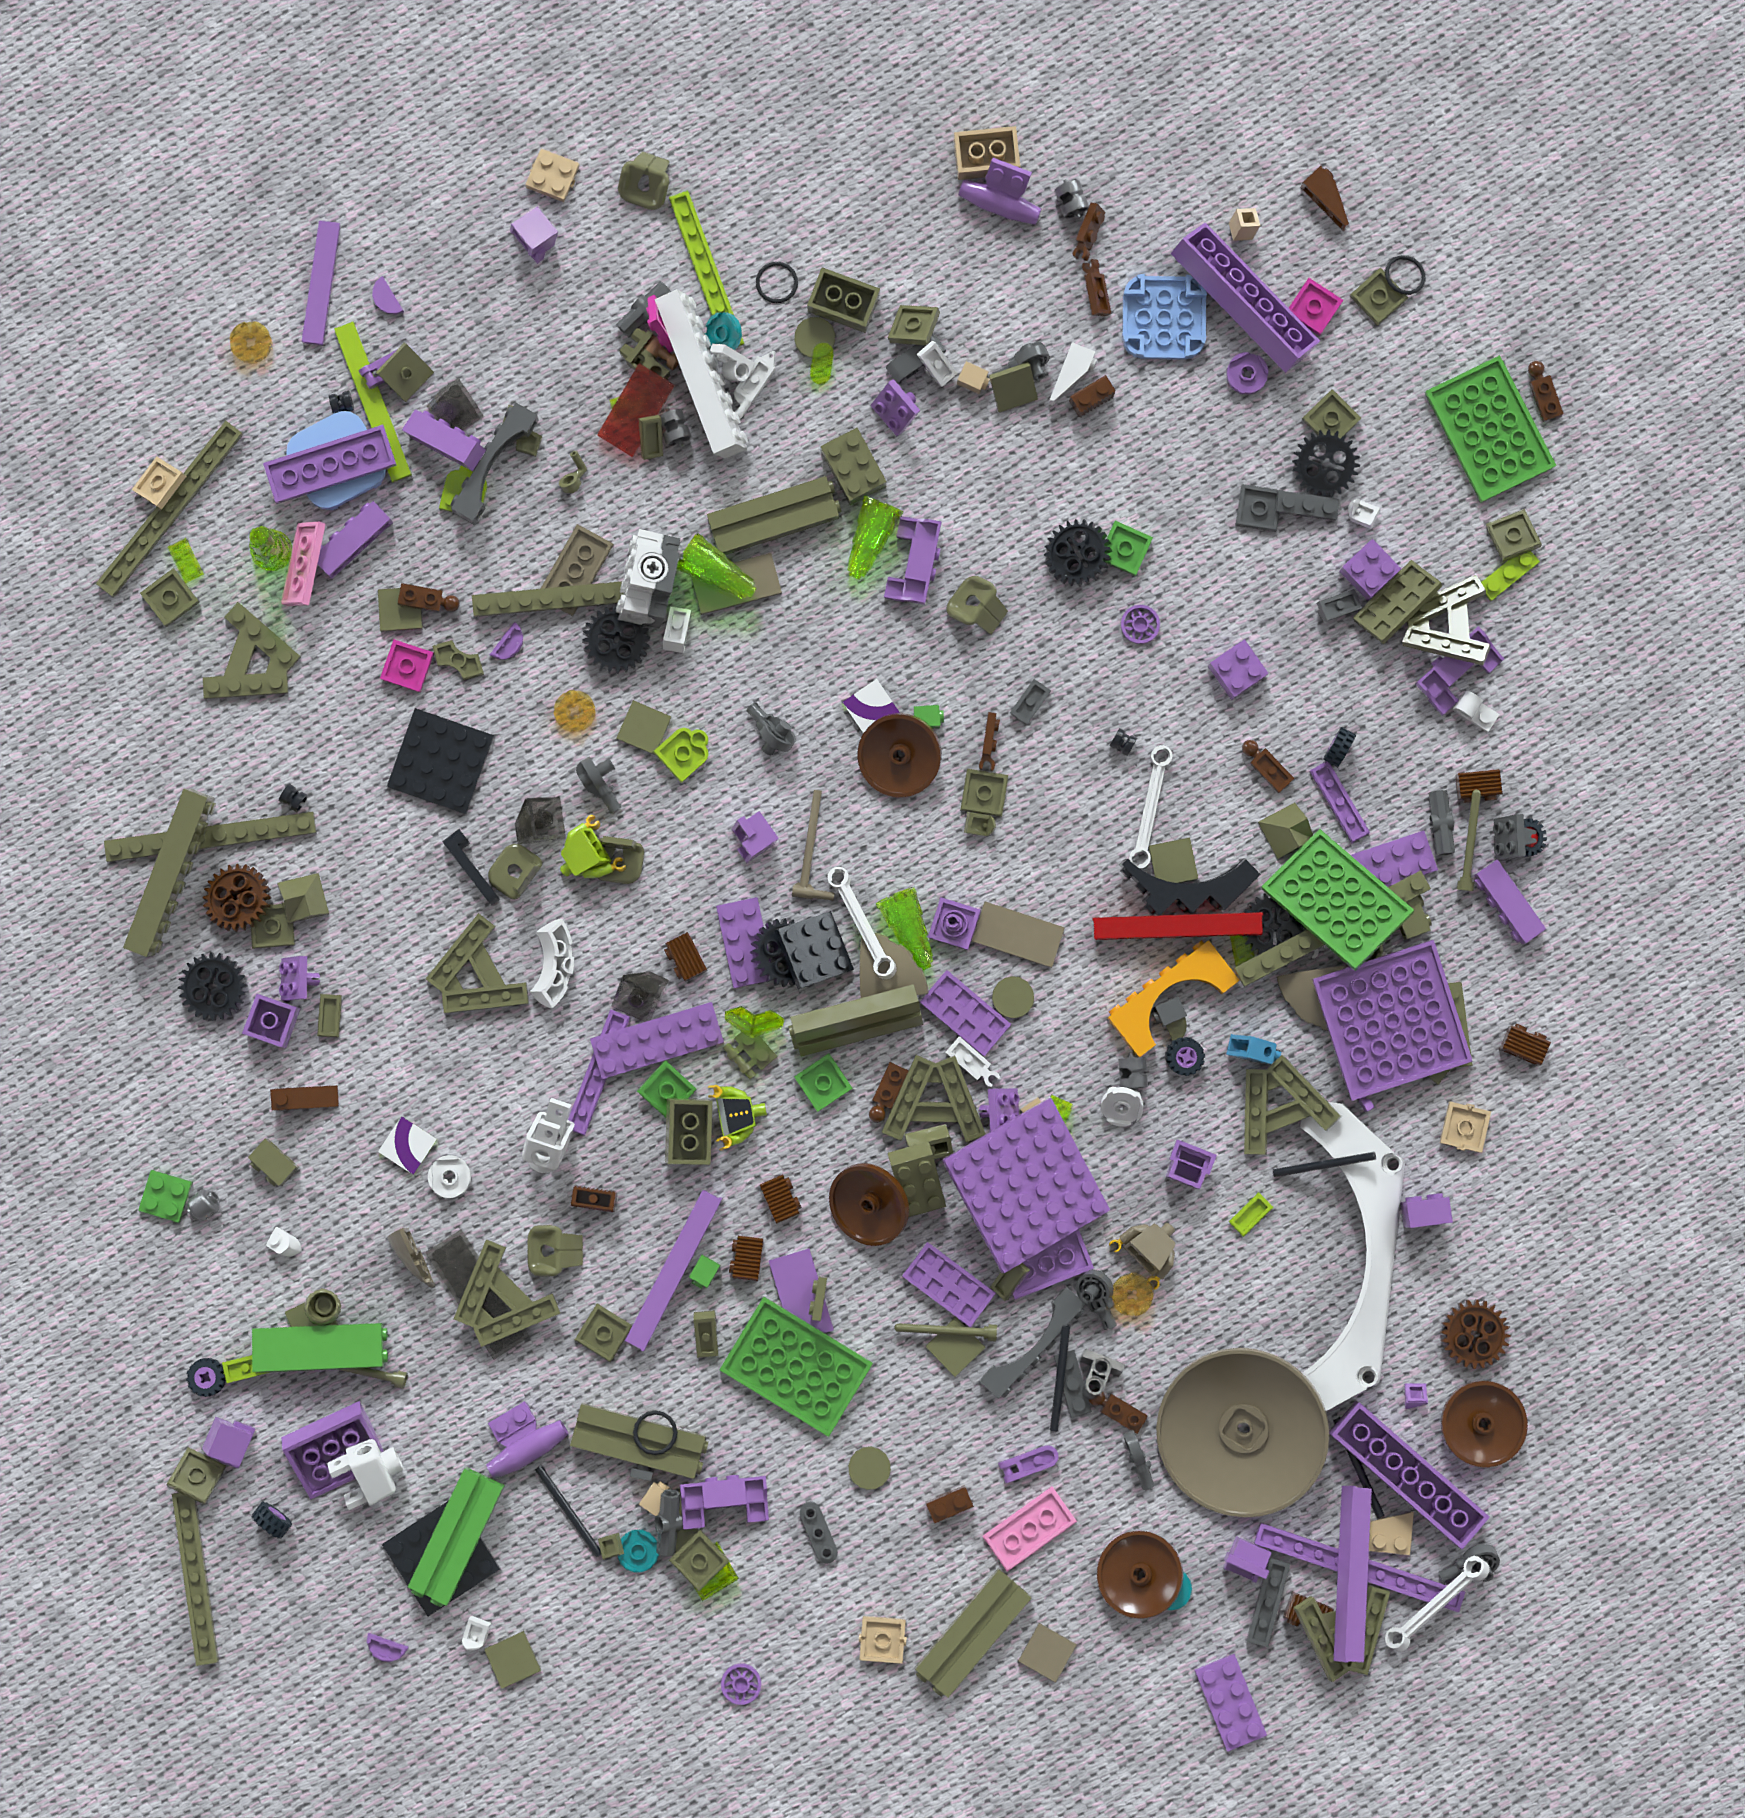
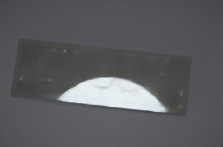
[425,1229,530,1360]

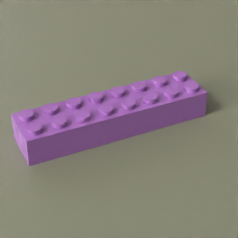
[1171,222,1320,373]
[1329,1401,1490,1549]

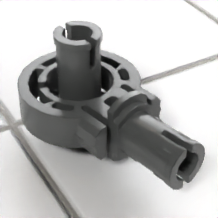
[992,342,1050,381]
[746,702,796,756]
[576,756,621,814]
[1076,1269,1117,1330]
[1438,1544,1500,1584]

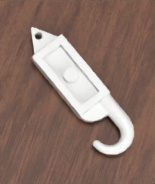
[734,351,776,419]

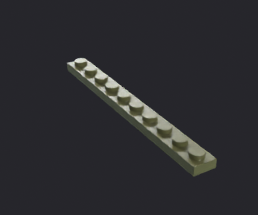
[96,420,243,598]
[104,812,317,862]
[1234,870,1431,987]

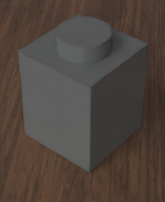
[1152,996,1187,1027]

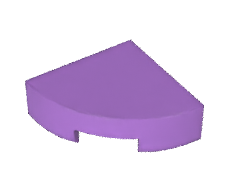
[1357,1096,1374,1112]

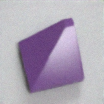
[1405,1383,1428,1409]

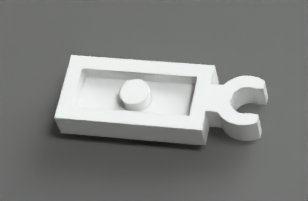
[945,1036,1000,1087]

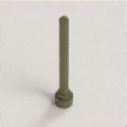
[1457,789,1481,891]
[894,1323,997,1342]
[337,1368,408,1389]

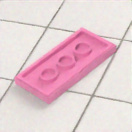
[281,522,326,606]
[983,1486,1077,1572]

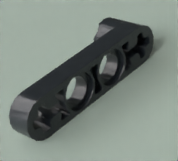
[442,829,500,906]

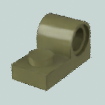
[693,1310,719,1358]

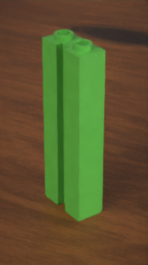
[252,1323,388,1373]
[408,1467,505,1607]

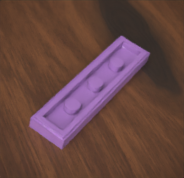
[1309,761,1370,844]

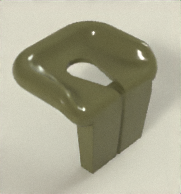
[618,151,670,210]
[946,576,1008,635]
[598,836,644,884]
[488,844,542,900]
[527,1225,583,1277]

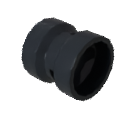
[328,390,354,414]
[1109,728,1138,756]
[278,784,308,813]

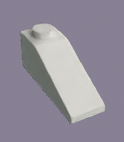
[1049,343,1097,406]

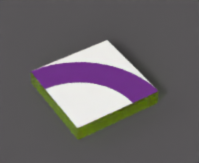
[842,679,900,733]
[378,1116,438,1175]

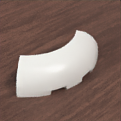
[530,919,574,1008]

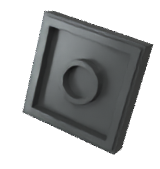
[1235,484,1283,532]

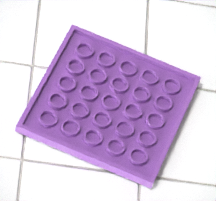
[1312,940,1473,1101]
[942,1098,1110,1273]

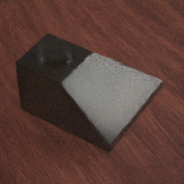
[427,378,484,431]
[515,797,566,844]
[611,971,669,1022]

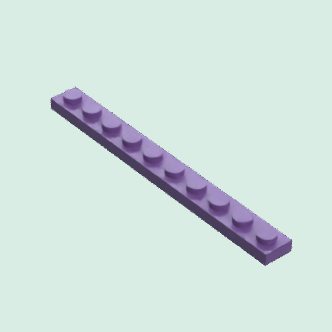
[1254,1522,1465,1613]

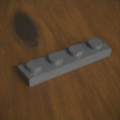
[1246,1558,1290,1648]

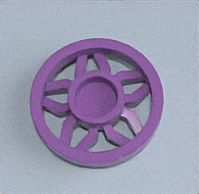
[1121,605,1160,644]
[721,1663,761,1705]

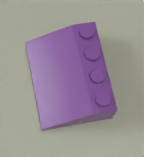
[281,1401,383,1499]

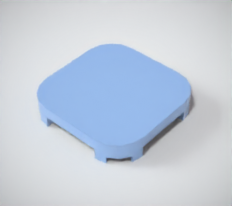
[1122,274,1207,360]
[286,411,386,511]

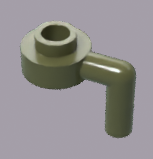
[559,451,587,493]

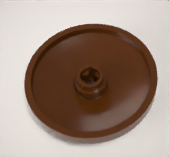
[857,713,942,797]
[829,1163,909,1246]
[1441,1381,1528,1467]
[1097,1531,1183,1619]

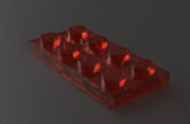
[597,363,676,457]

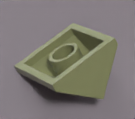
[1258,803,1313,859]
[277,873,329,924]

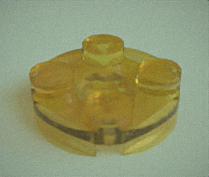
[230,321,273,364]
[554,690,596,732]
[1112,1272,1154,1316]

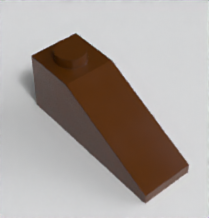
[1300,165,1349,232]
[270,1085,339,1111]

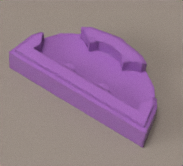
[372,276,404,315]
[490,622,523,660]
[367,1633,409,1662]

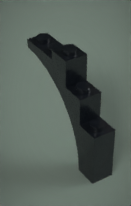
[1119,859,1261,916]

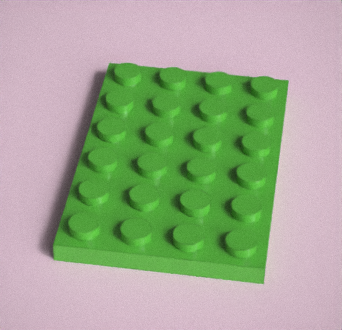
[1425,355,1557,503]
[1261,829,1414,971]
[719,1296,873,1437]

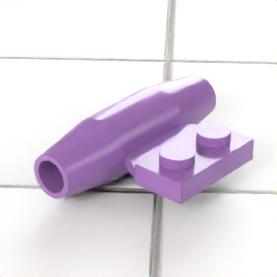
[958,158,1041,225]
[486,1401,569,1479]

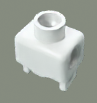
[522,1098,574,1173]
[327,1439,404,1510]

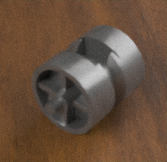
[1054,179,1089,219]
[659,408,692,448]
[1118,1052,1148,1090]

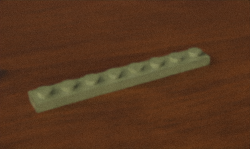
[472,581,623,617]
[172,1492,219,1666]

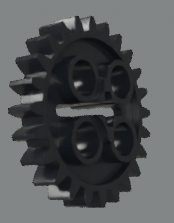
[1292,429,1361,497]
[1044,519,1112,587]
[582,605,650,674]
[1241,893,1305,956]
[750,918,796,987]
[178,952,248,1021]

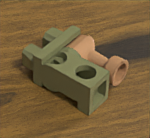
[619,328,679,390]

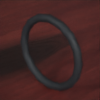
[1385,255,1426,295]
[756,262,798,303]
[633,1410,678,1455]

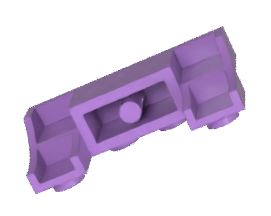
[884,516,942,605]
[1415,626,1504,716]
[679,1475,769,1530]

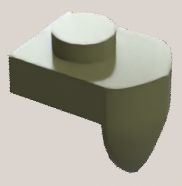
[964,812,996,836]

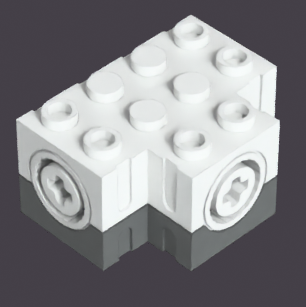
[616,529,680,629]

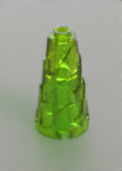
[847,496,903,580]
[249,526,293,571]
[676,533,757,599]
[875,887,933,970]

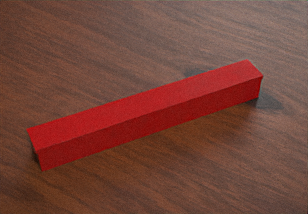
[1093,912,1263,940]

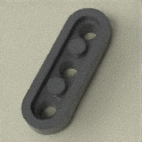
[800,1501,838,1564]

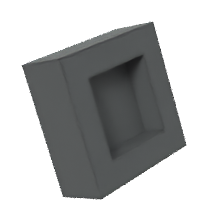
[630,1464,654,1481]

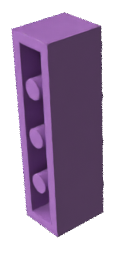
[402,409,486,471]
[317,501,393,579]
[1473,860,1546,944]

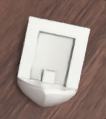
[1348,499,1380,529]
[266,1227,302,1257]
[462,1616,491,1651]

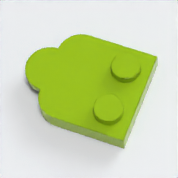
[439,465,488,517]
[653,728,708,783]

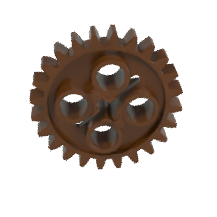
[202,864,272,932]
[1440,1299,1511,1369]

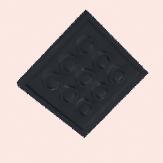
[386,708,494,814]
[382,1500,501,1617]

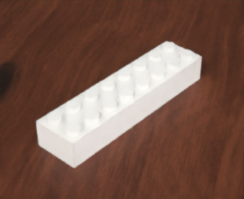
[655,289,748,458]

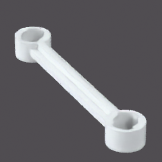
[1129,745,1172,869]
[828,867,897,979]
[1385,1556,1489,1652]

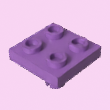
[870,379,920,436]
[928,897,981,950]
[279,956,320,1001]
[979,1088,1020,1132]

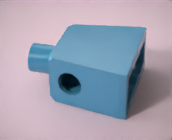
[1226,1034,1281,1064]

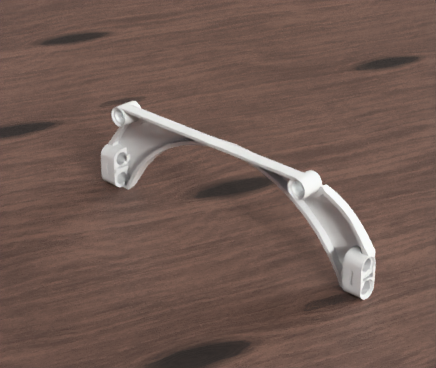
[1300,1102,1405,1412]

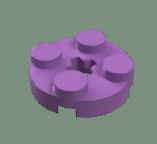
[1226,352,1268,395]

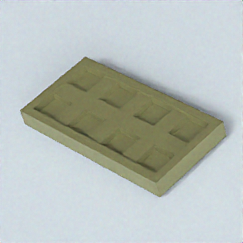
[1353,560,1442,644]

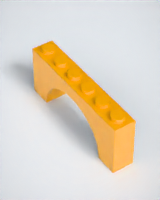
[1107,940,1240,1057]

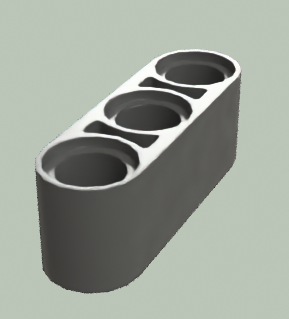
[885,333,946,385]

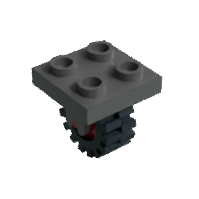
[1493,814,1547,861]

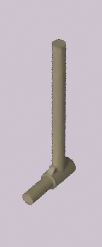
[792,790,835,901]

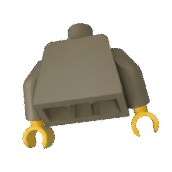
[1109,1223,1176,1290]

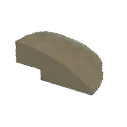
[860,933,929,998]
[1277,966,1344,1031]
[387,1228,435,1288]

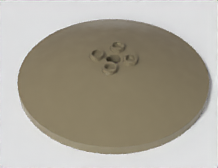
[1156,1348,1329,1517]

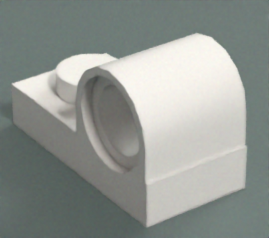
[917,341,957,387]
[709,344,755,381]
[663,607,691,653]
[1452,691,1500,732]

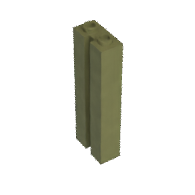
[707,476,842,557]
[788,984,924,1057]
[570,1403,709,1479]
[915,1568,1032,1698]

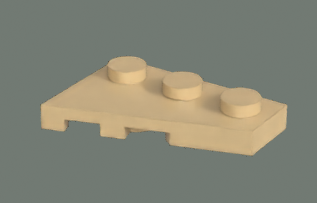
[1369,1512,1414,1555]

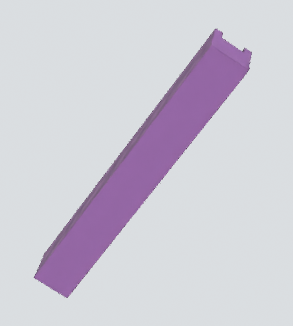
[625,1190,723,1351]
[1334,1486,1372,1662]

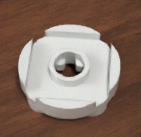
[1100,1087,1143,1127]
[428,1155,471,1198]

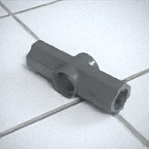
[616,281,671,338]
[1428,790,1455,855]
[654,1489,682,1557]

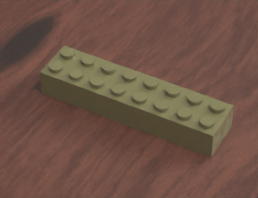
[123,789,216,957]

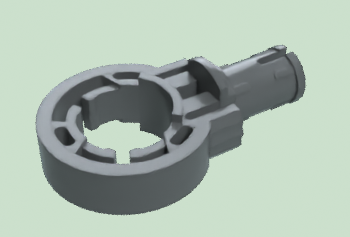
[1123,1430,1155,1490]

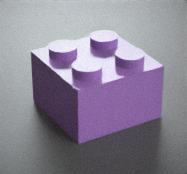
[1339,539,1401,601]
[1208,639,1269,700]
[242,993,301,1049]
[1400,1193,1453,1228]

